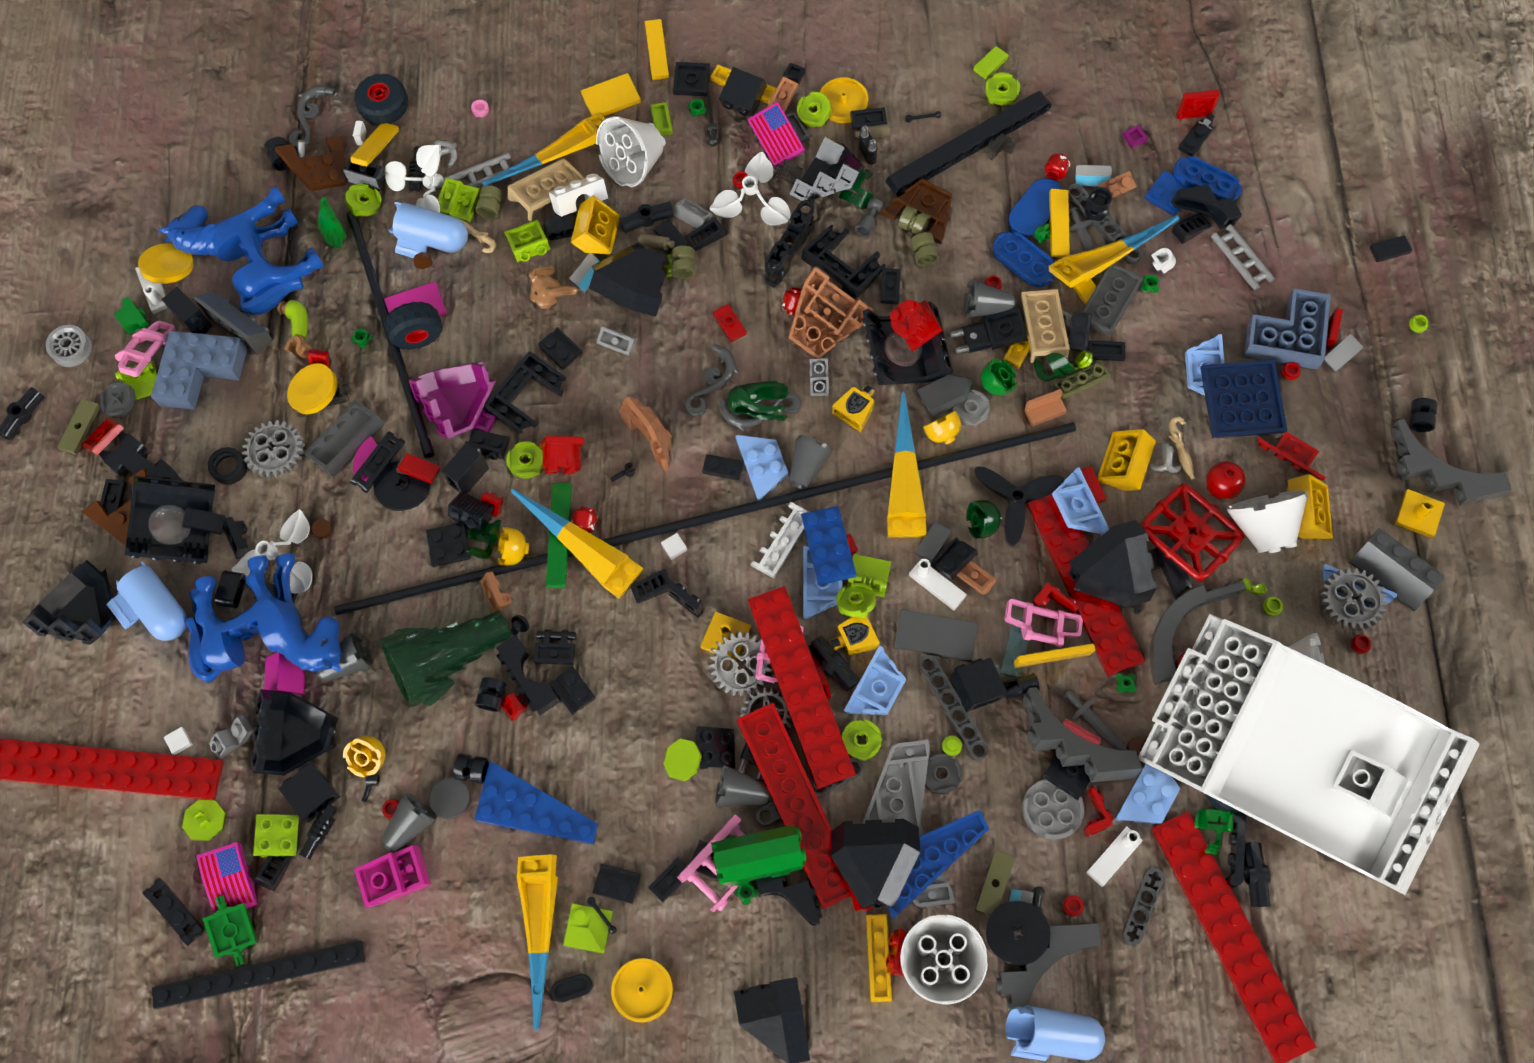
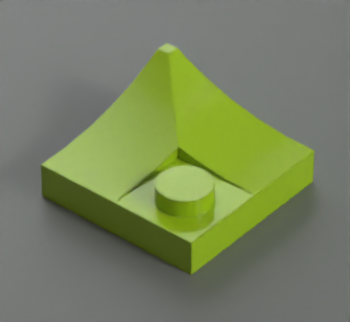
[563,903,613,954]

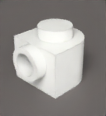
[1151,248,1176,274]

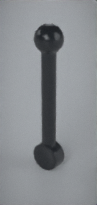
[905,111,941,122]
[587,897,617,934]

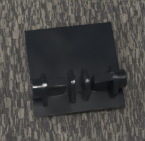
[696,726,735,770]

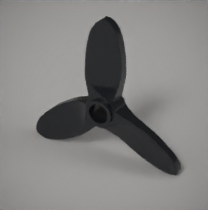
[974,466,1064,546]

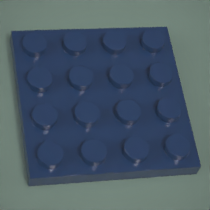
[1200,360,1287,439]

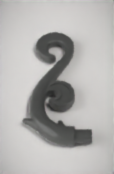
[288,85,336,149]
[684,343,739,416]
[720,392,801,432]

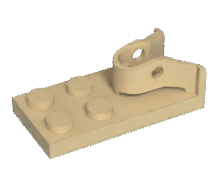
[507,158,584,221]
[1021,289,1070,363]

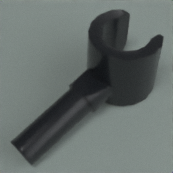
[610,462,635,482]
[361,775,380,802]

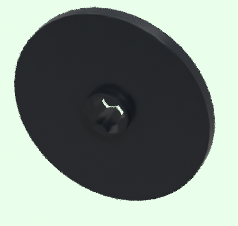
[373,460,431,511]
[986,901,1050,965]

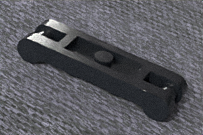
[350,431,406,493]
[1226,812,1246,888]
[142,877,205,946]

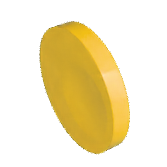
[820,77,868,123]
[138,243,194,284]
[287,364,338,414]
[611,958,673,1023]

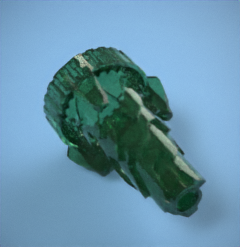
[380,610,512,707]

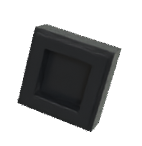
[783,63,805,84]

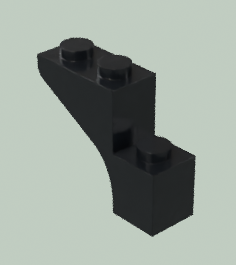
[1171,184,1242,229]
[755,875,823,926]

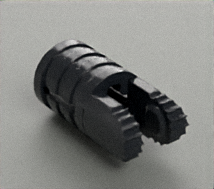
[1003,673,1040,699]

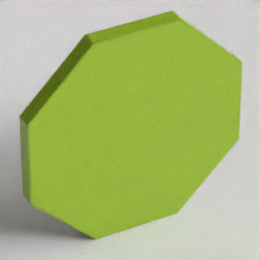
[663,738,702,781]
[182,799,226,841]

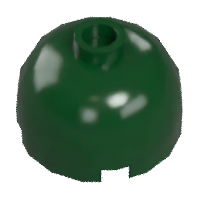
[966,500,1002,539]

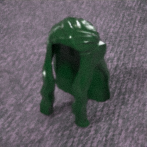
[728,381,788,421]

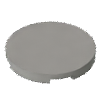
[1022,779,1085,840]

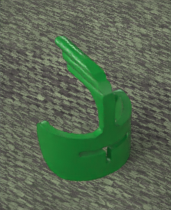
[1195,809,1234,854]

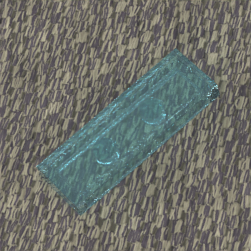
[1000,618,1032,678]

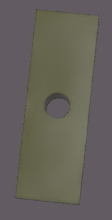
[1053,361,1111,401]
[57,399,100,455]
[975,850,1015,916]

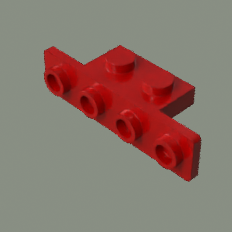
[1256,432,1326,481]

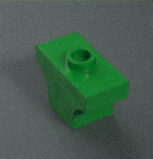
[114,296,150,335]

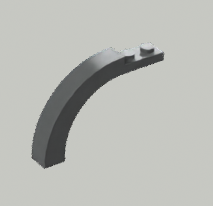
[1149,581,1246,685]

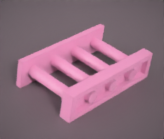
[677,814,745,912]

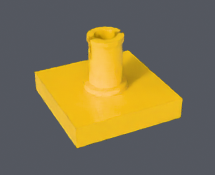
[1394,489,1445,539]
[700,611,752,662]

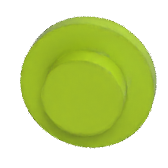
[1409,315,1428,333]
[1075,351,1092,369]
[1263,597,1283,616]
[942,736,962,756]

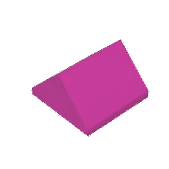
[264,652,305,695]

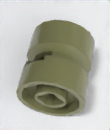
[475,185,504,219]
[898,205,931,235]
[911,232,939,266]
[671,246,695,279]

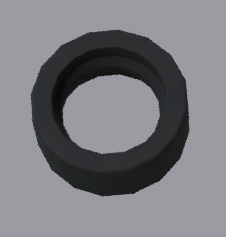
[208,447,247,485]

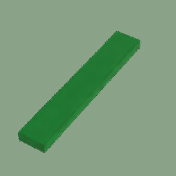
[546,483,572,588]

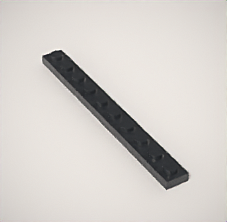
[152,940,365,1010]

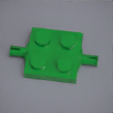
[203,895,258,966]

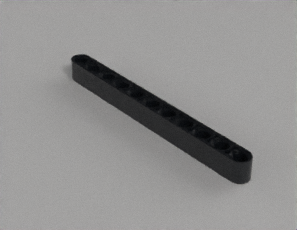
[886,91,1052,196]

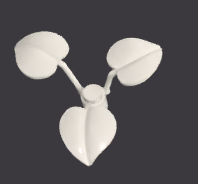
[384,145,444,213]
[710,152,791,226]
[231,509,313,594]

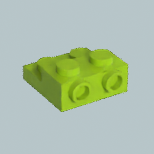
[504,220,551,262]

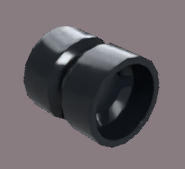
[264,137,289,171]
[1085,187,1112,221]
[1409,398,1437,432]
[475,677,507,712]
[453,753,489,784]

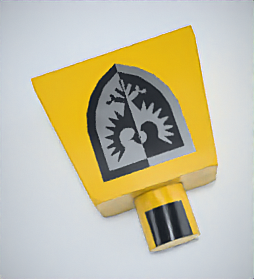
[832,385,875,432]
[830,617,880,655]

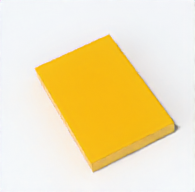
[580,73,641,117]

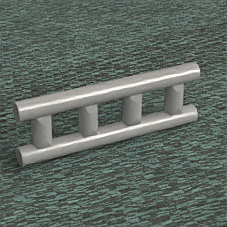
[443,152,513,188]
[1211,224,1275,291]

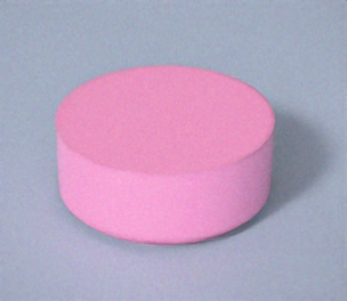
[471,99,489,117]

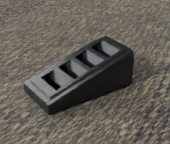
[1172,213,1212,244]
[686,217,727,251]
[630,569,671,604]
[255,856,294,891]

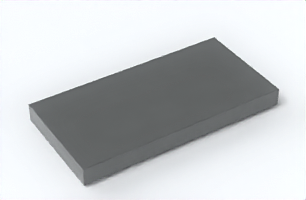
[1082,264,1144,337]
[894,609,978,662]

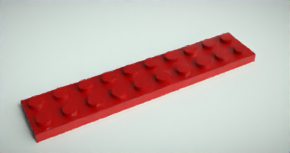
[1027,494,1145,677]
[747,586,856,789]
[736,703,851,909]

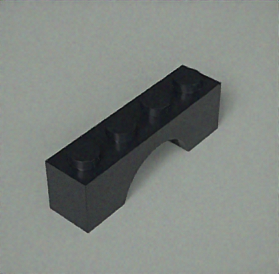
[496,635,560,715]

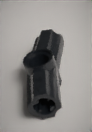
[619,201,674,234]
[0,387,45,441]
[809,636,860,692]
[1244,842,1271,907]

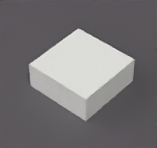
[353,121,367,145]
[661,533,687,560]
[164,727,193,755]

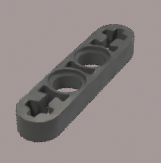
[1122,868,1164,946]

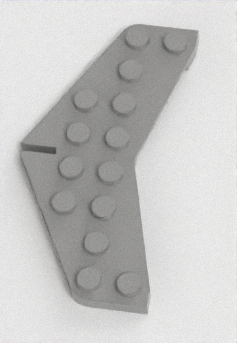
[862,740,955,908]

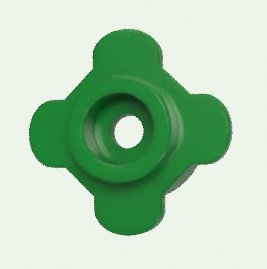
[688,99,707,117]
[1034,224,1051,244]
[1141,275,1159,293]
[351,328,373,348]
[1115,673,1137,693]
[734,882,759,905]

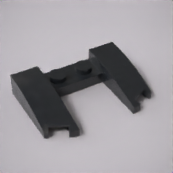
[801,225,886,300]
[484,351,566,434]
[1118,540,1192,614]

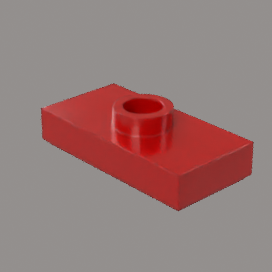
[713,304,747,342]

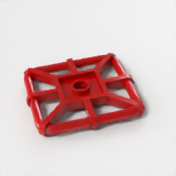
[1140,483,1245,581]

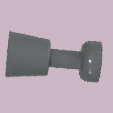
[855,198,884,237]

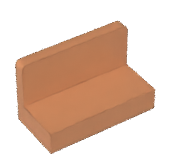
[1024,389,1067,426]

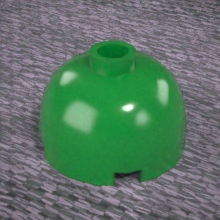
[981,358,1018,396]

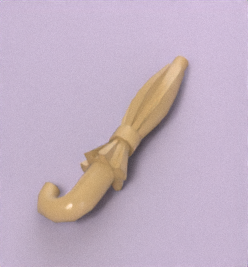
[459,219,497,253]
[1169,417,1195,480]

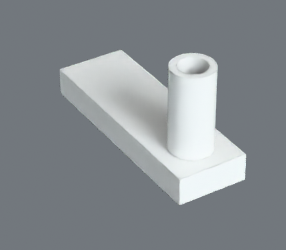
[135,267,168,314]
[909,559,967,611]
[1086,827,1143,887]

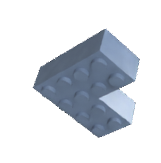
[1243,288,1331,370]
[151,331,248,410]

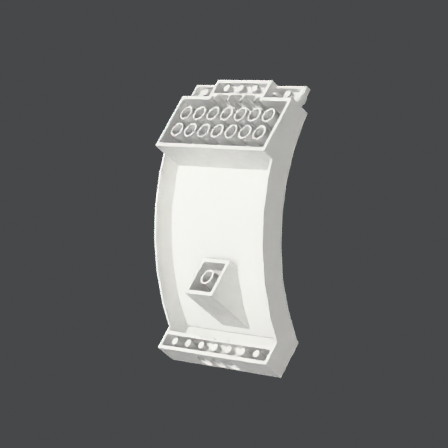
[1138,614,1480,895]

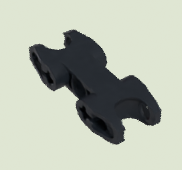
[765,199,814,287]
[99,431,183,481]

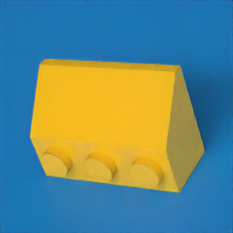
[571,195,620,254]
[1097,429,1156,491]
[1287,474,1333,539]

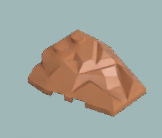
[788,267,873,359]
[619,397,672,472]

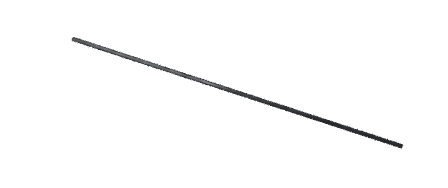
[334,422,1076,615]

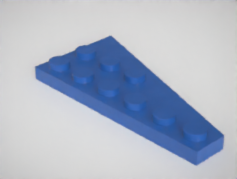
[474,761,599,845]
[887,810,989,919]

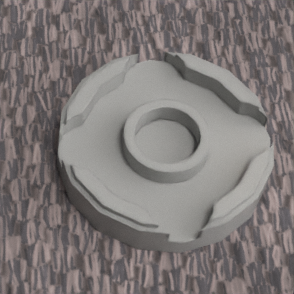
[953,390,990,426]

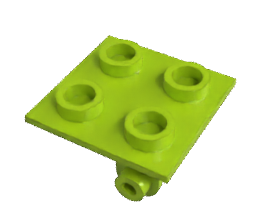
[115,361,157,400]
[847,554,892,598]
[253,814,299,858]

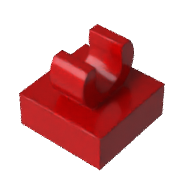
[308,350,330,368]
[481,492,504,517]
[502,693,528,721]

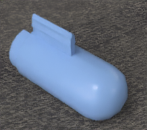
[388,202,468,258]
[107,561,187,641]
[1006,1005,1106,1061]

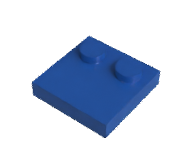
[1144,170,1189,216]

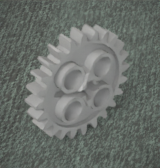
[242,420,305,479]
[1320,568,1388,631]
[707,631,771,696]

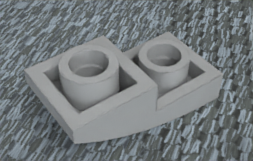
[1324,334,1364,372]
[809,359,829,396]

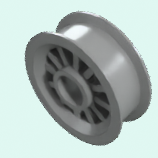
[46,325,92,367]

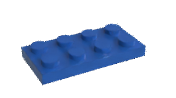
[801,506,856,585]

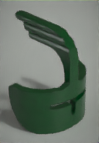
[838,169,874,209]
[1033,353,1079,382]
[465,520,501,559]

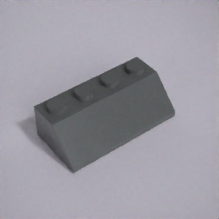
[194,292,273,355]
[1349,528,1445,611]

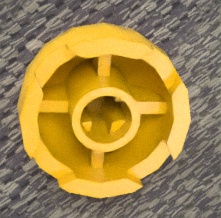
[923,411,961,445]
[497,527,529,566]
[343,735,386,777]

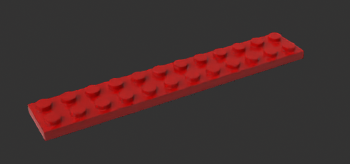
[0,739,224,800]
[1151,811,1317,1063]

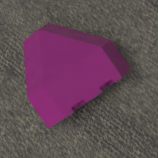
[409,361,496,439]

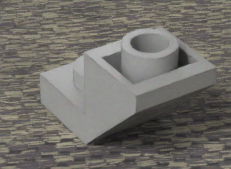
[209,715,253,759]

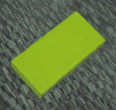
[973,46,1009,80]
[650,102,673,136]

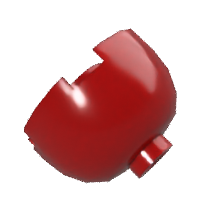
[1206,461,1246,500]

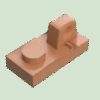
[767,76,799,113]
[1097,171,1136,198]
[957,561,996,595]
[480,571,512,615]

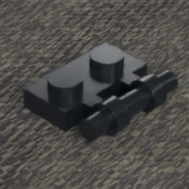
[534,629,577,665]

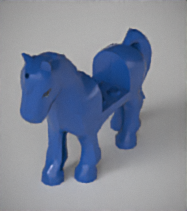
[158,186,324,315]
[185,553,342,683]

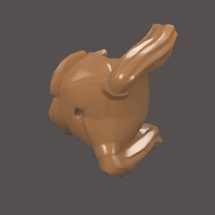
[529,266,578,309]

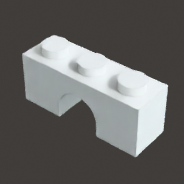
[549,174,608,217]

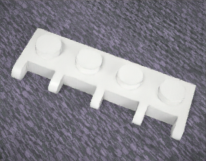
[751,502,809,578]

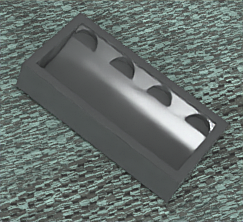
[303,400,384,477]

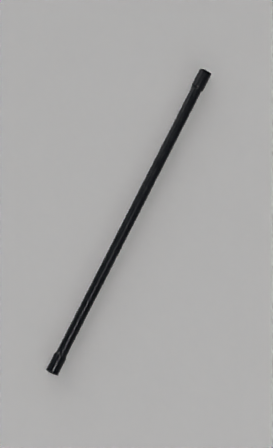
[346,211,435,458]

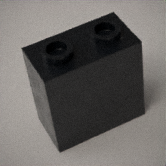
[719,67,767,116]
[161,287,212,334]
[441,443,489,494]
[950,658,1008,712]
[278,762,341,823]

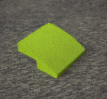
[438,178,481,223]

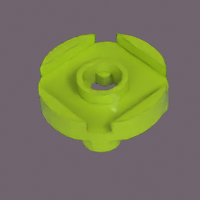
[985,72,1020,105]
[797,92,832,127]
[345,183,382,216]
[506,441,543,479]
[836,583,876,618]
[842,720,882,761]

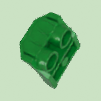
[318,197,347,248]

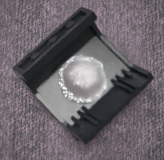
[862,302,953,385]
[124,475,215,564]

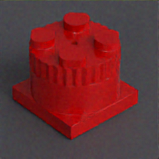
[890,300,943,351]
[540,435,584,475]

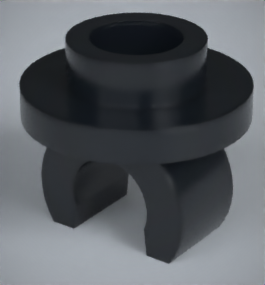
[509,615,529,635]

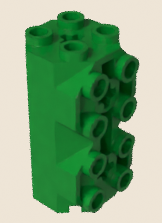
[711,825,806,887]

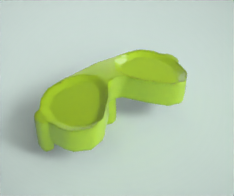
[664,254,673,277]
[1240,578,1267,595]

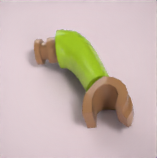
[278,300,312,359]

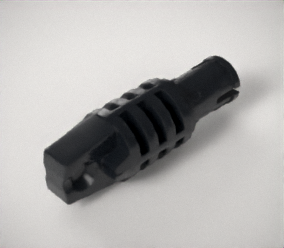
[408,146,425,192]
[299,804,337,860]

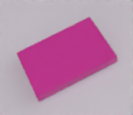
[384,281,447,316]

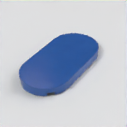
[1173,156,1242,201]
[1009,179,1063,237]
[993,231,1055,287]

